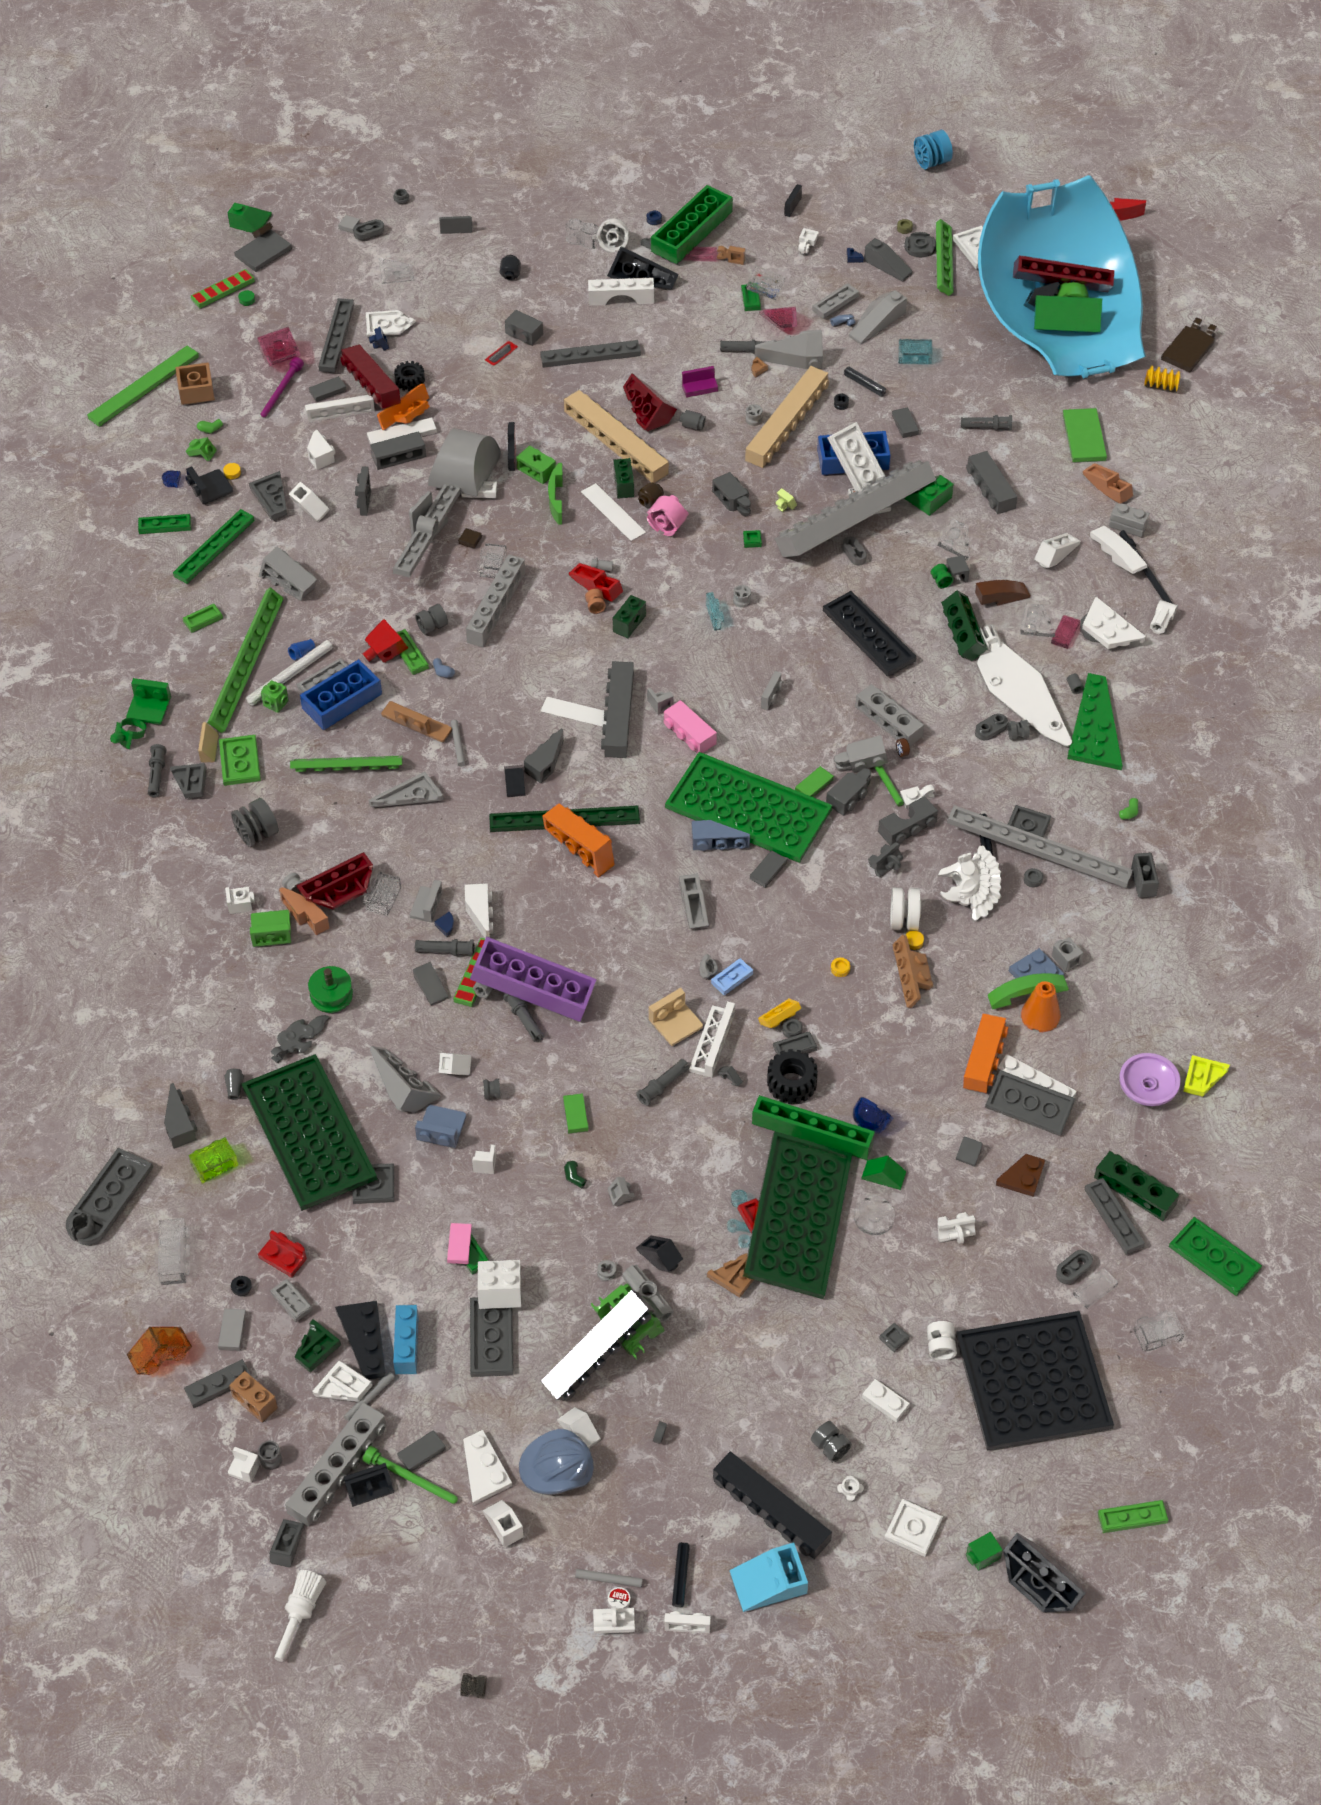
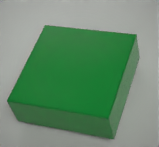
[743,530,762,548]

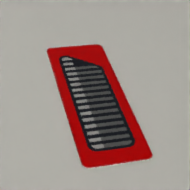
[485,341,518,366]

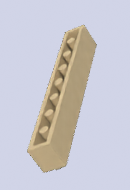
[745,366,829,468]
[564,390,669,483]

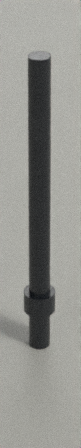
[1119,530,1173,604]

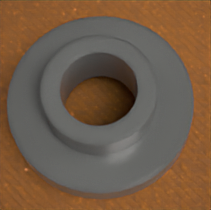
[393,189,409,203]

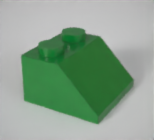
[904,475,954,516]

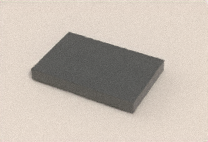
[234,230,292,272]

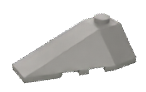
[370,1046,441,1112]

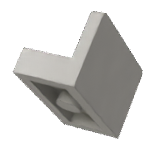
[410,880,443,922]

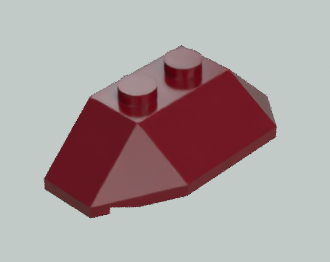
[297,852,373,909]

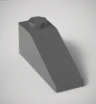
[864,238,912,282]

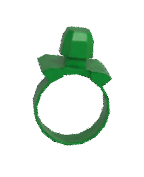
[110,718,146,749]

